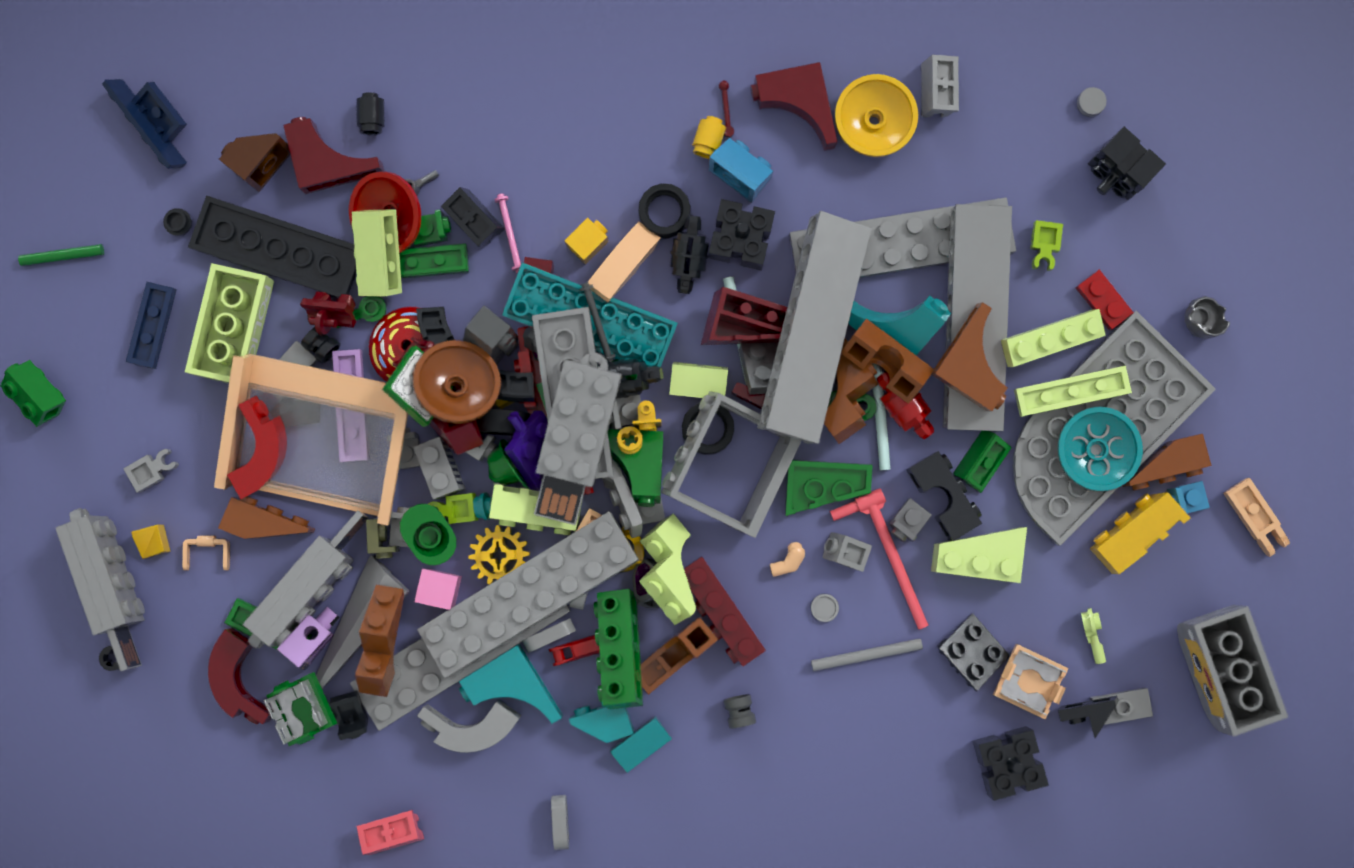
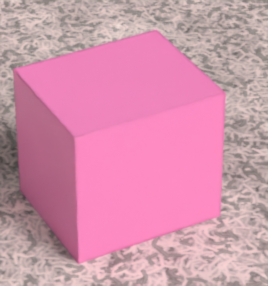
[414,568,462,610]

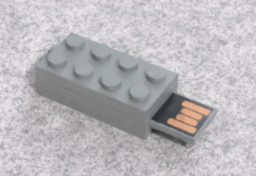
[534,353,622,525]
[55,508,145,671]
[243,511,369,649]

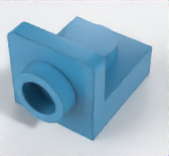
[1167,481,1210,514]

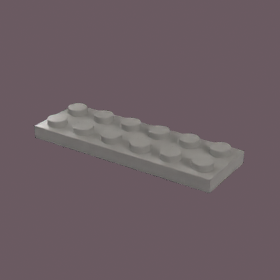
[532,307,614,479]

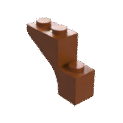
[824,338,878,444]
[355,585,404,697]

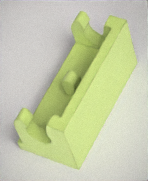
[669,362,728,398]

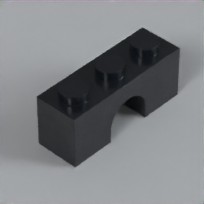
[906,451,982,541]

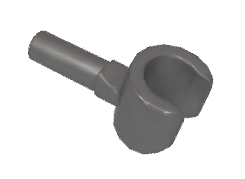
[405,170,439,195]

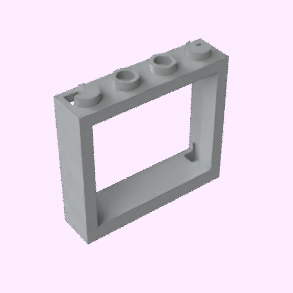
[661,391,801,538]

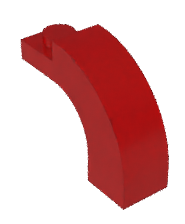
[227,395,287,499]

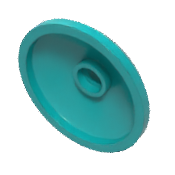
[1057,407,1143,491]

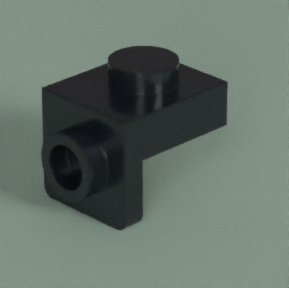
[329,690,368,740]

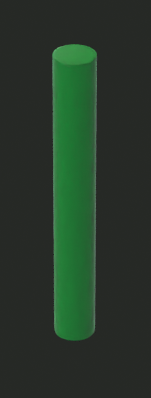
[18,244,104,266]

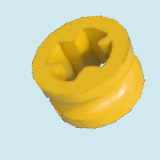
[617,426,643,455]

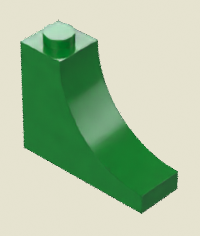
[608,429,663,507]

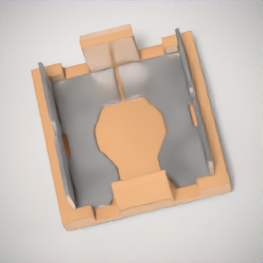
[992,644,1069,720]

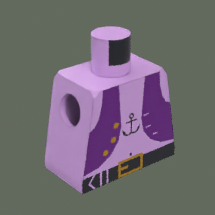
[277,607,340,670]

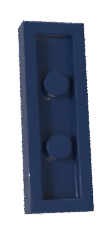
[126,281,177,369]

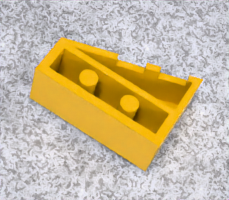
[1090,492,1191,574]

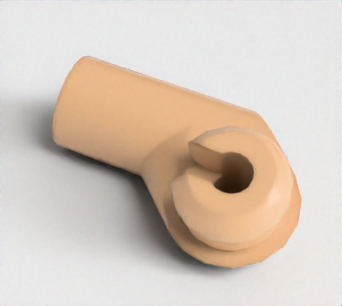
[770,542,805,577]

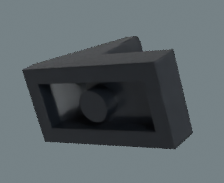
[1058,695,1119,738]

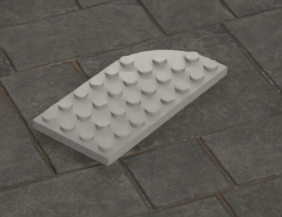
[1013,311,1216,546]

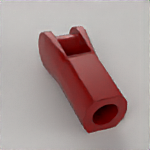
[548,634,600,666]

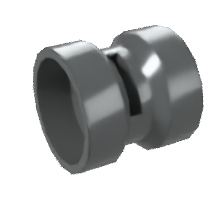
[723,694,756,728]

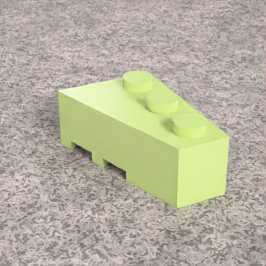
[931,527,1027,583]

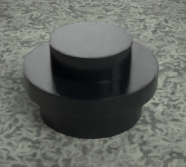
[163,208,192,236]

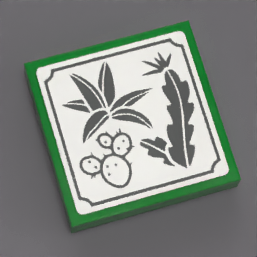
[382,345,453,427]

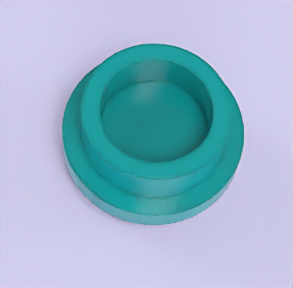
[473,492,492,520]

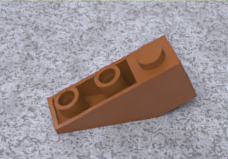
[1122,433,1212,491]
[218,496,315,539]

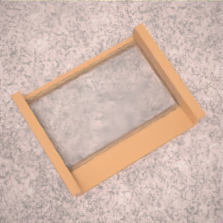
[214,354,408,526]

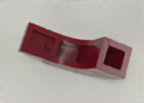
[208,628,273,724]

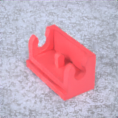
[356,810,424,855]

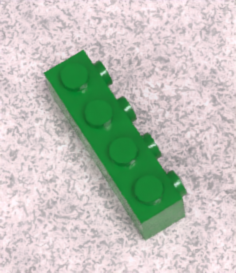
[594,589,643,709]

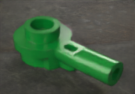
[336,296,387,329]

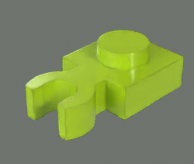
[1030,220,1063,271]
[428,493,479,524]

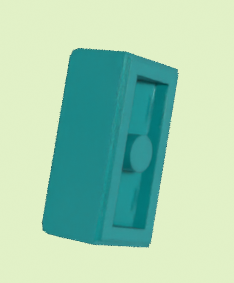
[610,716,672,773]

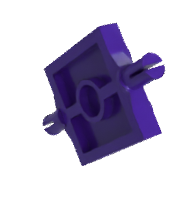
[504,410,548,491]

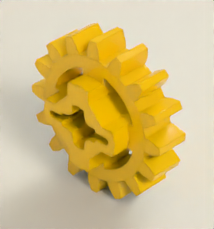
[468,525,530,585]

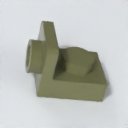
[366,519,400,559]

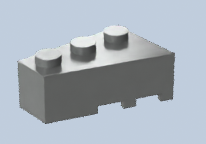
[463,305,519,365]

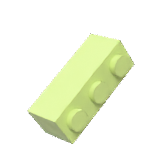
[352,210,402,296]

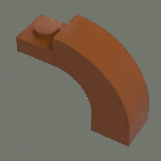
[641,617,718,695]

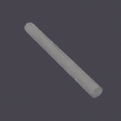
[811,638,923,671]

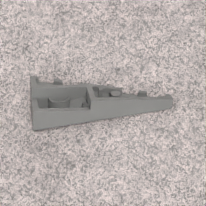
[316,555,410,690]

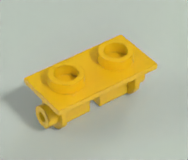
[633,401,662,431]

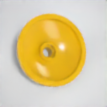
[835,74,918,157]

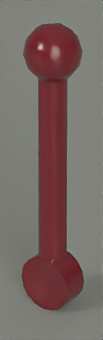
[719,80,734,138]

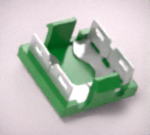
[264,672,337,746]

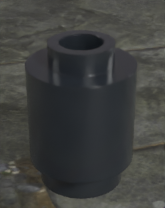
[356,92,385,135]

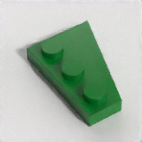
[785,460,873,516]

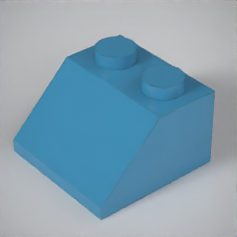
[709,138,773,203]

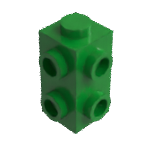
[0,360,66,427]

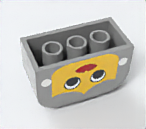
[1177,605,1288,736]

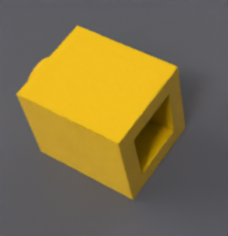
[564,217,609,265]

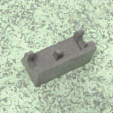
[921,55,959,117]

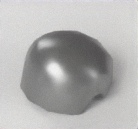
[1185,296,1230,339]

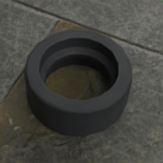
[638,183,691,239]
[682,403,735,455]
[477,409,530,436]

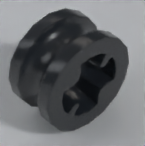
[99,646,120,671]

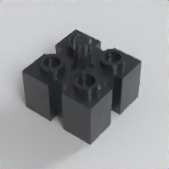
[1088,126,1166,200]
[708,199,775,271]
[972,726,1049,801]

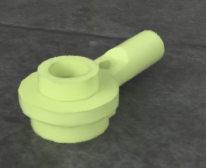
[1081,608,1106,664]

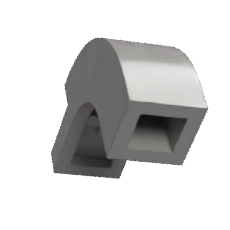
[417,700,522,752]

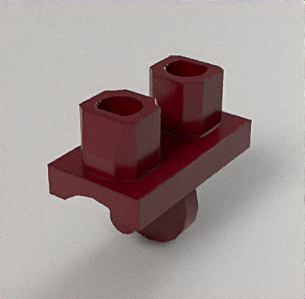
[300,291,357,335]

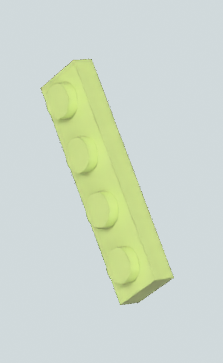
[1001,309,1106,367]
[1014,366,1132,417]

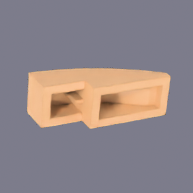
[588,222,661,302]

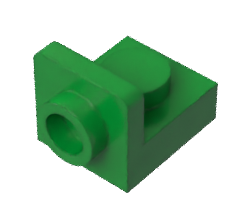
[414,209,451,247]

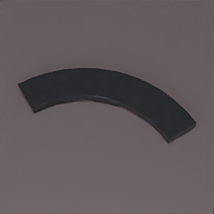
[416,306,535,402]

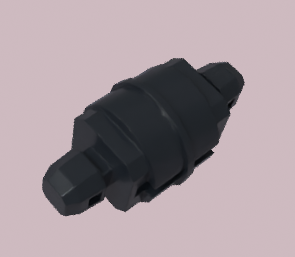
[670,215,709,294]
[608,359,664,398]

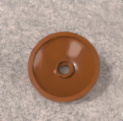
[413,340,501,423]

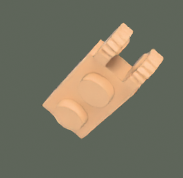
[1223,478,1290,557]

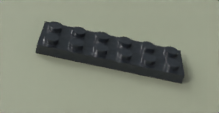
[188,195,356,298]

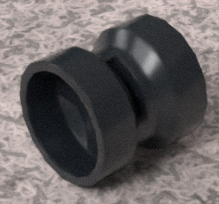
[301,327,341,364]

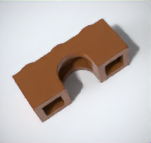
[841,319,935,404]

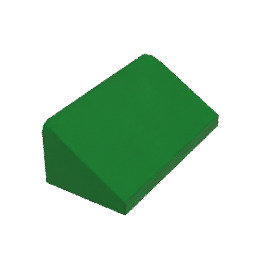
[953,430,1012,493]

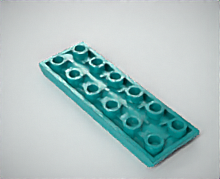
[502,263,678,367]

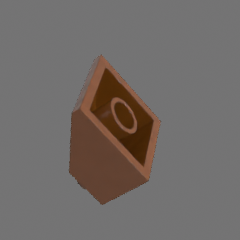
[219,133,291,192]

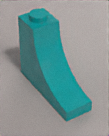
[848,295,951,355]
[459,644,563,724]

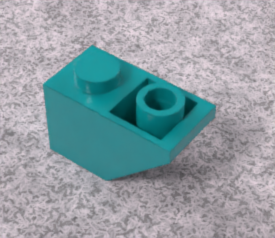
[569,702,634,743]

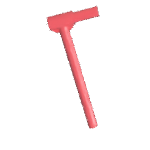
[829,488,929,630]

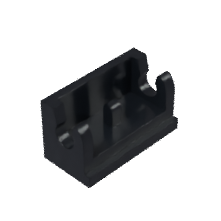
[441,187,505,247]

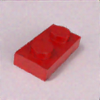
[1075,269,1134,331]

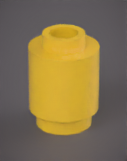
[692,116,726,159]

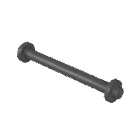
[579,282,616,362]

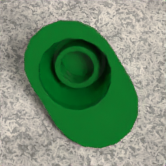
[487,439,529,489]
[400,504,456,565]

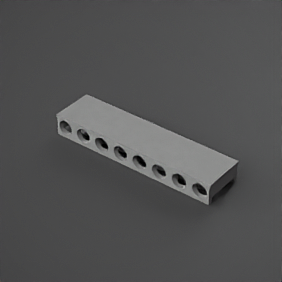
[943,204,1012,431]
[757,211,871,444]

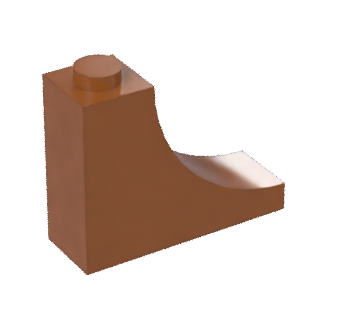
[931,302,1008,411]

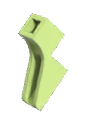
[639,513,696,625]

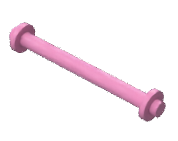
[494,194,521,273]

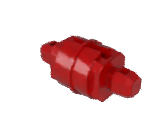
[876,371,934,440]

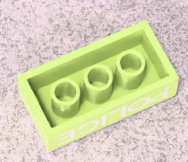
[185,263,274,383]

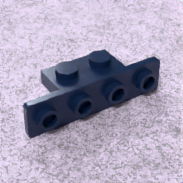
[102,79,187,169]

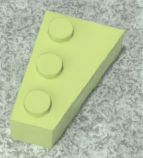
[489,484,582,536]

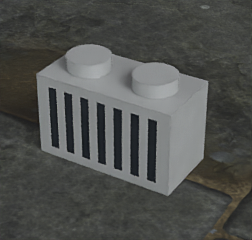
[413,437,466,499]

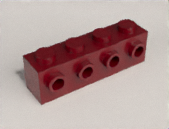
[684,556,766,666]

